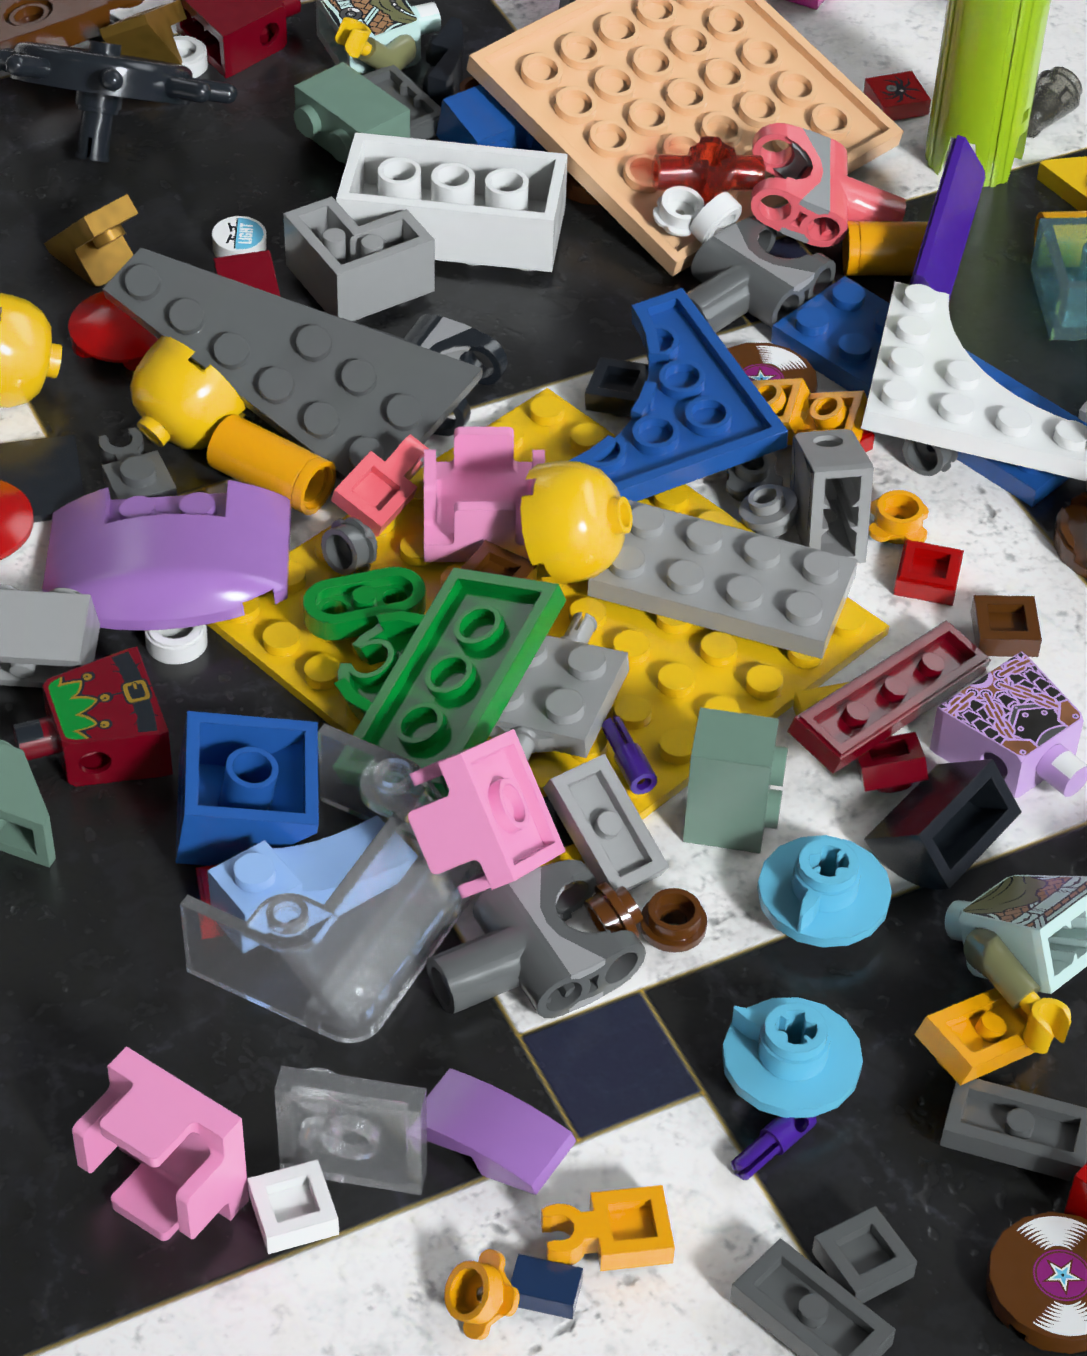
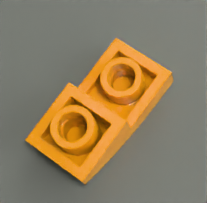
[752,378,868,445]

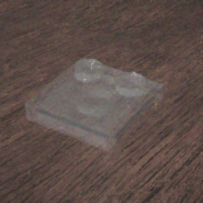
[275,1065,427,1195]

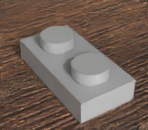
[543,754,669,892]

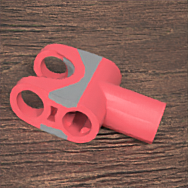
[751,123,906,247]

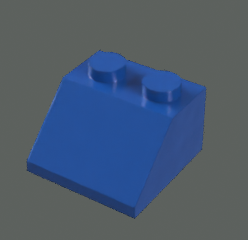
[176,711,319,866]

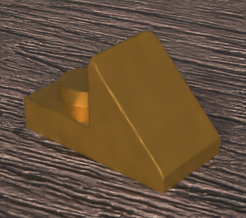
[99,0,187,65]
[44,194,139,287]

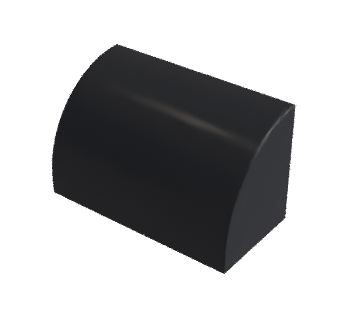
[864,759,1022,890]

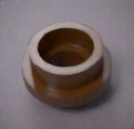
[584,881,643,938]
[640,888,707,953]

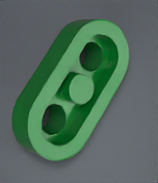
[303,567,426,640]

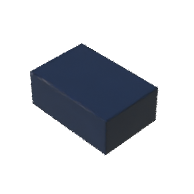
[511,1254,583,1320]

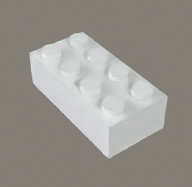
[336,132,568,272]

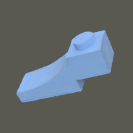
[208,815,415,948]

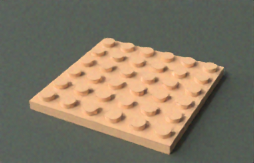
[466,0,904,277]

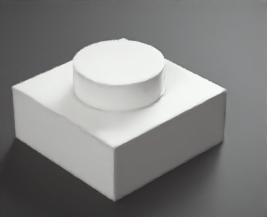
[247,1159,339,1254]

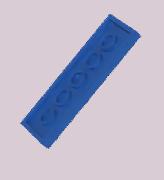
[771,276,1087,507]

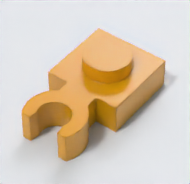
[541,1185,675,1271]

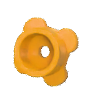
[868,490,929,544]
[444,1249,519,1340]

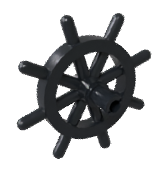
[0,40,238,162]

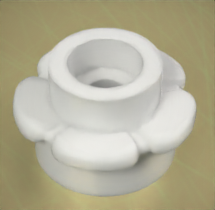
[653,186,704,237]

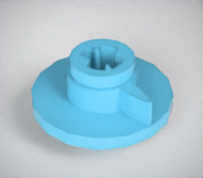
[757,835,892,948]
[722,997,863,1118]

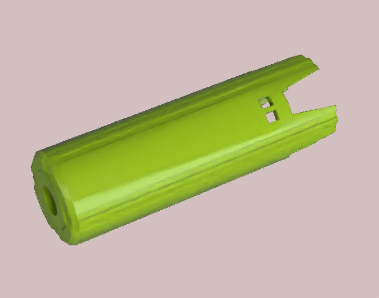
[925,0,1051,187]

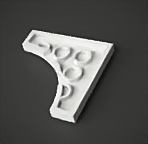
[861,282,1087,481]

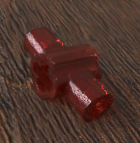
[651,136,765,206]

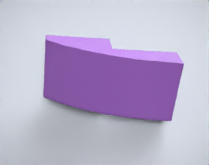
[409,1068,576,1195]

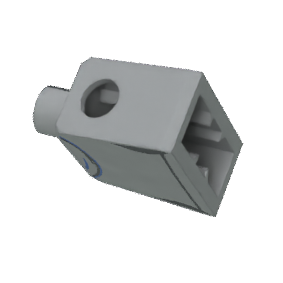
[790,429,874,563]

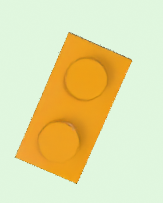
[914,988,1055,1086]

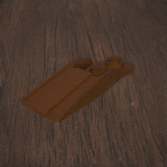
[0,0,144,49]

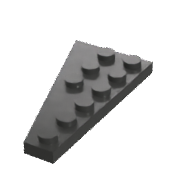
[103,247,483,481]

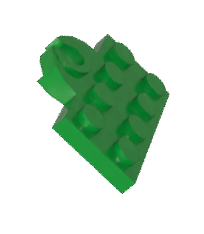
[334,567,567,798]

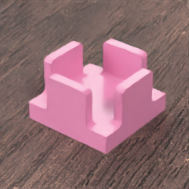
[424,427,545,562]
[408,729,565,899]
[72,1046,249,1241]

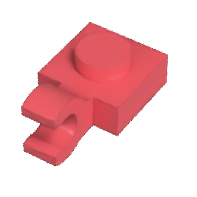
[331,434,429,537]

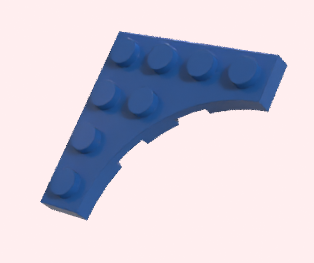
[569,288,788,502]

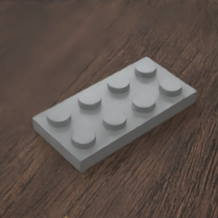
[587,500,858,659]

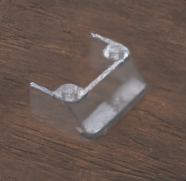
[180,723,484,1043]

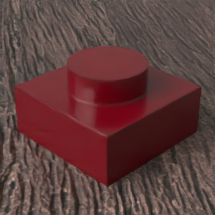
[855,732,929,793]

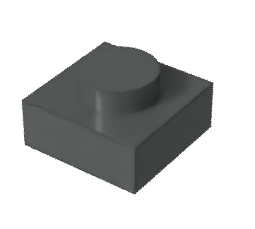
[812,1206,917,1303]

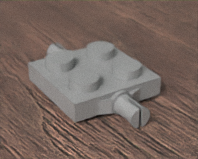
[489,612,629,761]

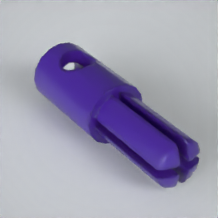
[602,716,658,795]
[731,1116,817,1180]

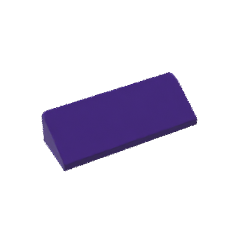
[909,135,985,300]

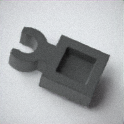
[99,427,177,500]

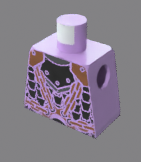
[930,651,1087,798]

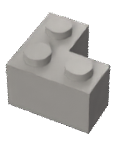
[283,196,435,321]

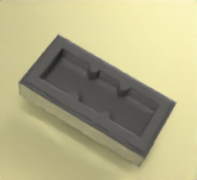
[363,65,441,140]

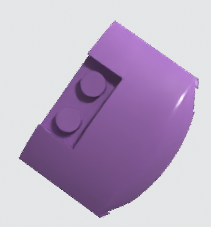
[42,480,291,630]

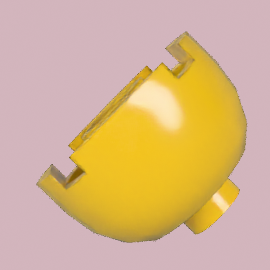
[0,293,62,408]
[130,336,246,450]
[520,461,633,584]

